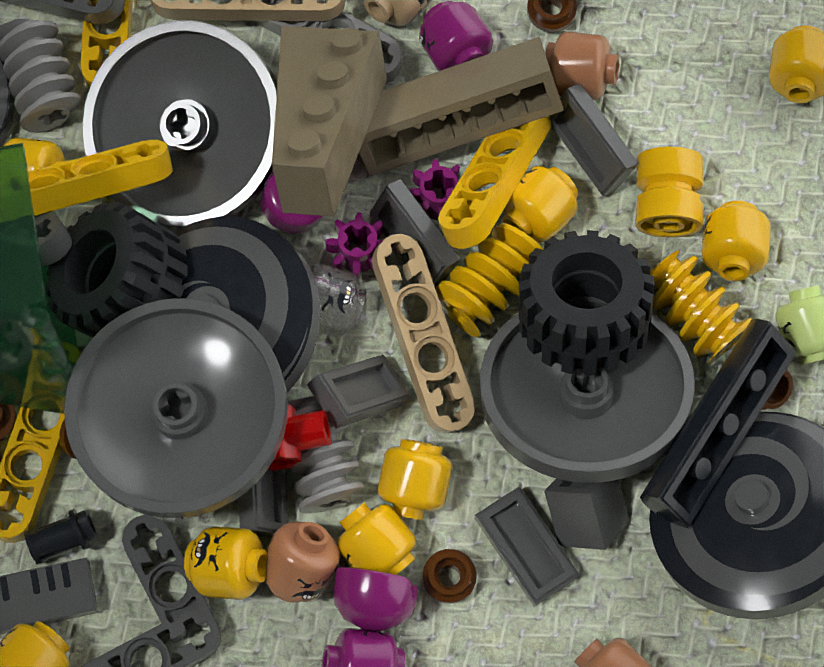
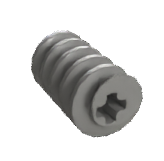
[0,18,82,133]
[288,396,364,513]

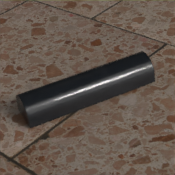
[640,319,797,528]

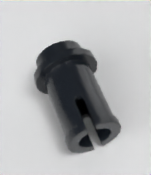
[24,509,98,565]

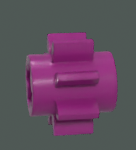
[409,159,460,225]
[325,212,383,281]

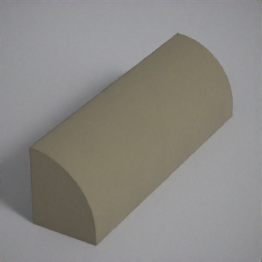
[359,37,564,176]

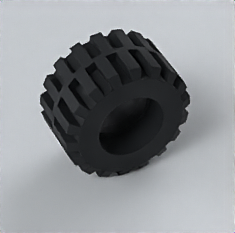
[45,202,188,338]
[519,230,655,376]

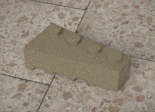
[272,26,387,217]

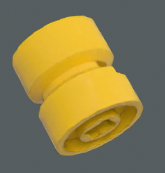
[635,146,704,237]

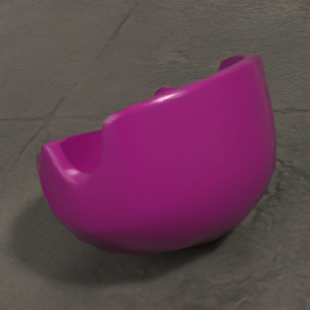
[334,567,417,632]

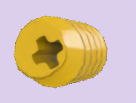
[436,223,544,338]
[650,250,752,365]

